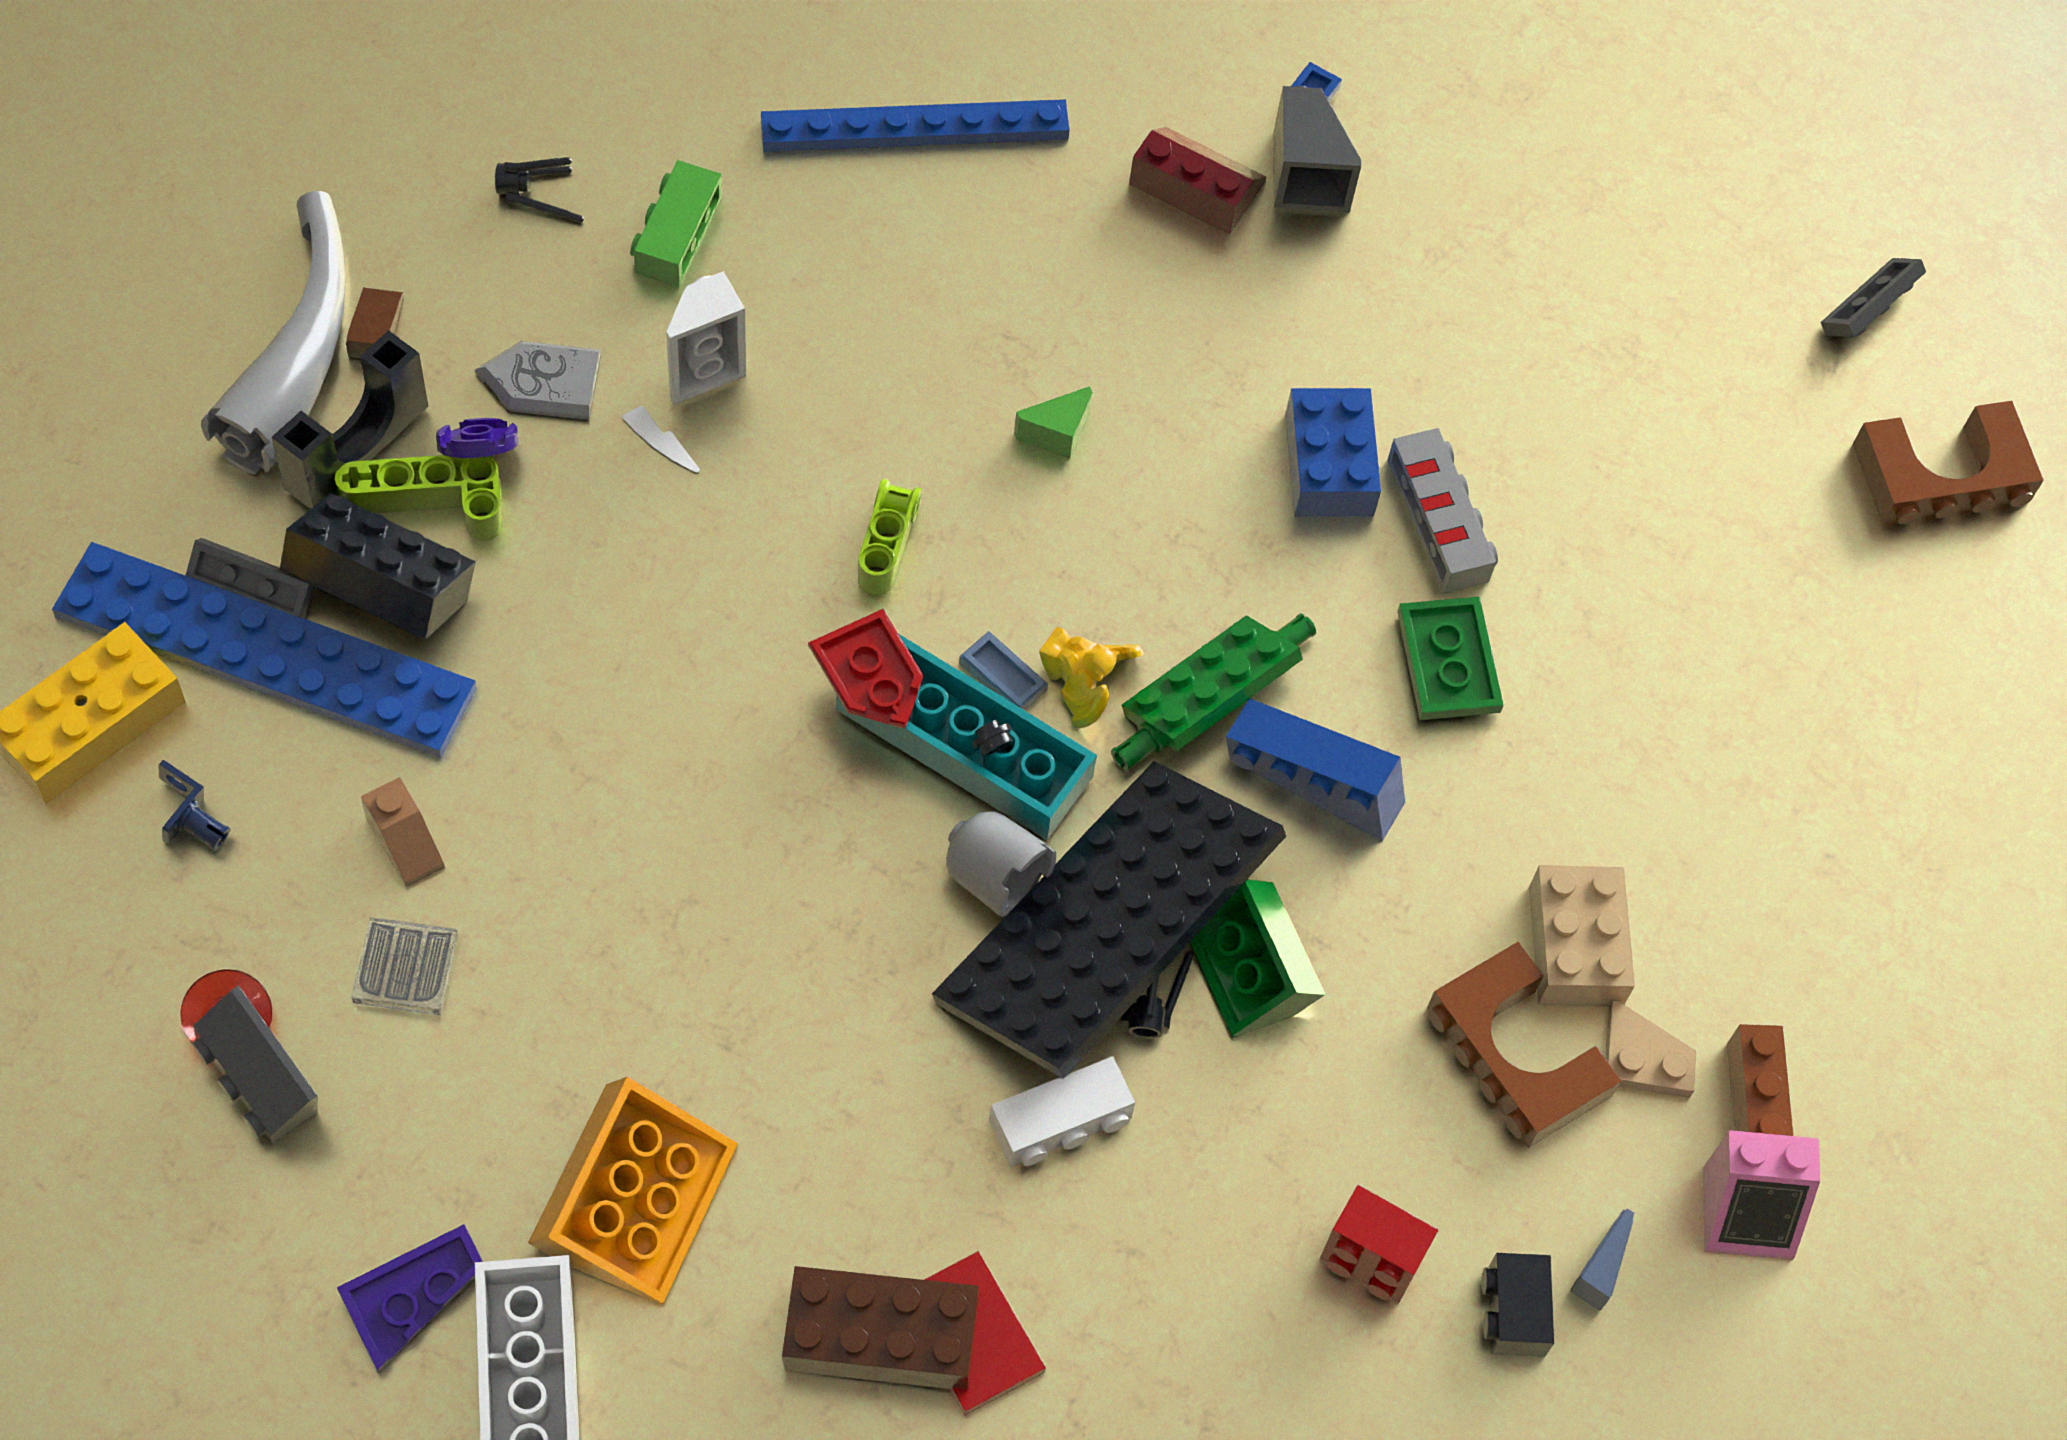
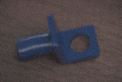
[158,760,231,851]

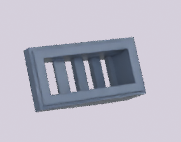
[1571,1208,1635,1310]

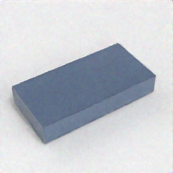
[959,631,1048,710]

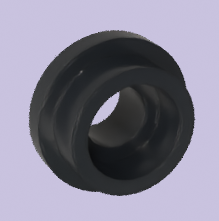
[971,720,1013,757]

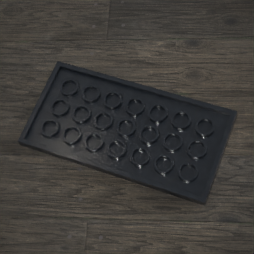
[932,761,1286,1079]

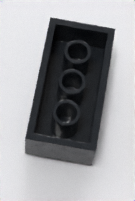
[280,493,476,639]

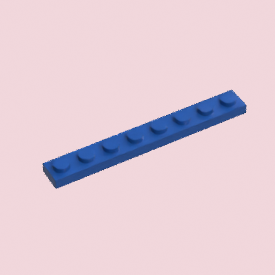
[761,99,1070,152]

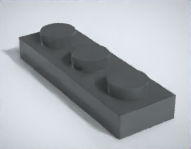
[1820,258,1926,338]
[185,538,314,619]

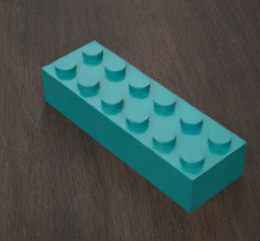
[836,633,1097,840]

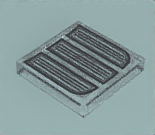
[351,917,458,1015]

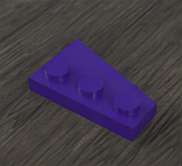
[337,1224,483,1373]

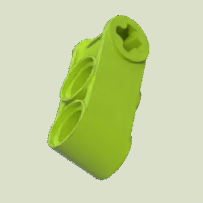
[858,479,922,596]

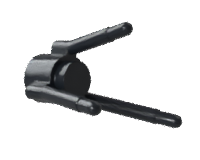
[495,157,584,223]
[1122,951,1194,1038]

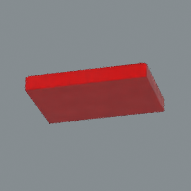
[924,1251,1046,1416]

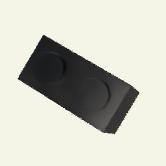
[1482,1253,1554,1357]

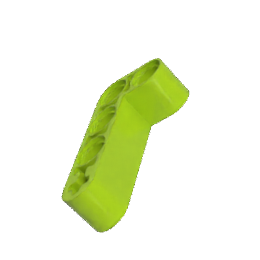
[335,455,503,541]

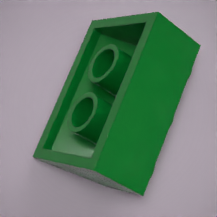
[1190,879,1325,1036]

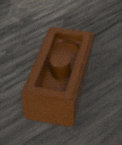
[346,287,403,358]

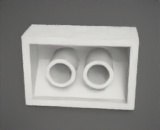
[666,271,746,405]

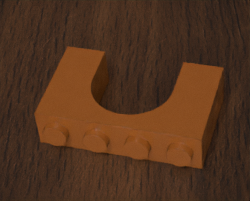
[1853,400,2044,524]
[1427,942,1622,1148]

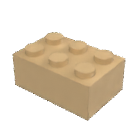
[1529,865,1635,1006]

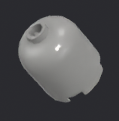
[946,812,1056,917]

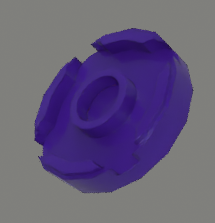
[436,418,519,458]

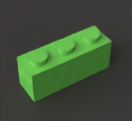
[630,160,722,287]

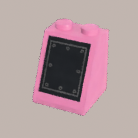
[1703,1130,1820,1260]

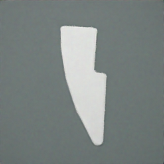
[622,406,699,473]

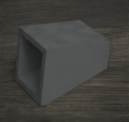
[1273,86,1361,212]

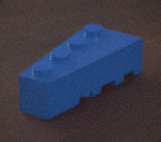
[1225,698,1405,841]

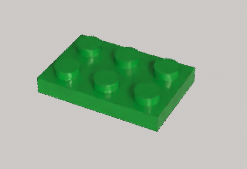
[1397,596,1504,720]

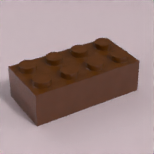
[782,1266,979,1389]

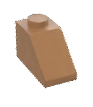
[361,777,445,887]

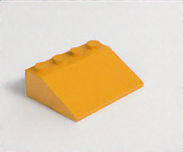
[528,1077,738,1304]

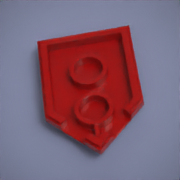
[808,609,923,729]

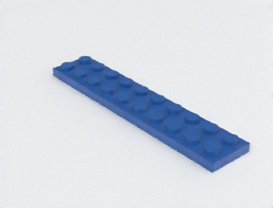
[52,542,477,758]

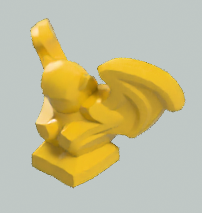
[1039,627,1143,728]

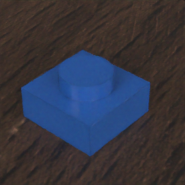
[1291,62,1342,102]

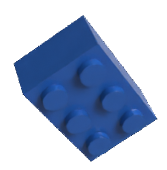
[1285,388,1381,517]

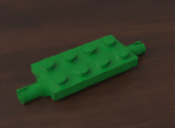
[1111,613,1317,771]

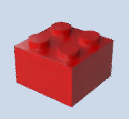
[1320,1185,1438,1303]

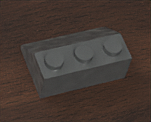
[191,985,318,1144]

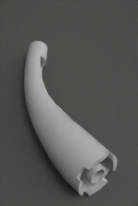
[201,191,345,475]

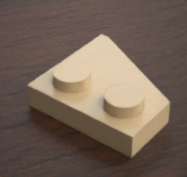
[1605,1000,1696,1098]

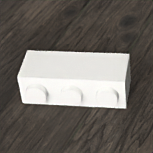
[989,1056,1136,1167]

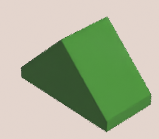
[1014,386,1093,458]

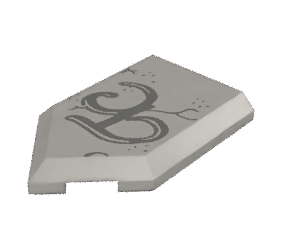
[475,341,601,420]

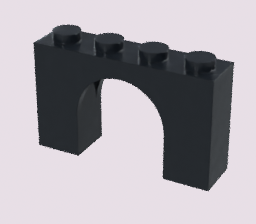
[271,330,429,509]

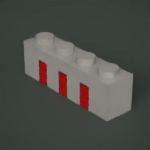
[1387,428,1498,594]

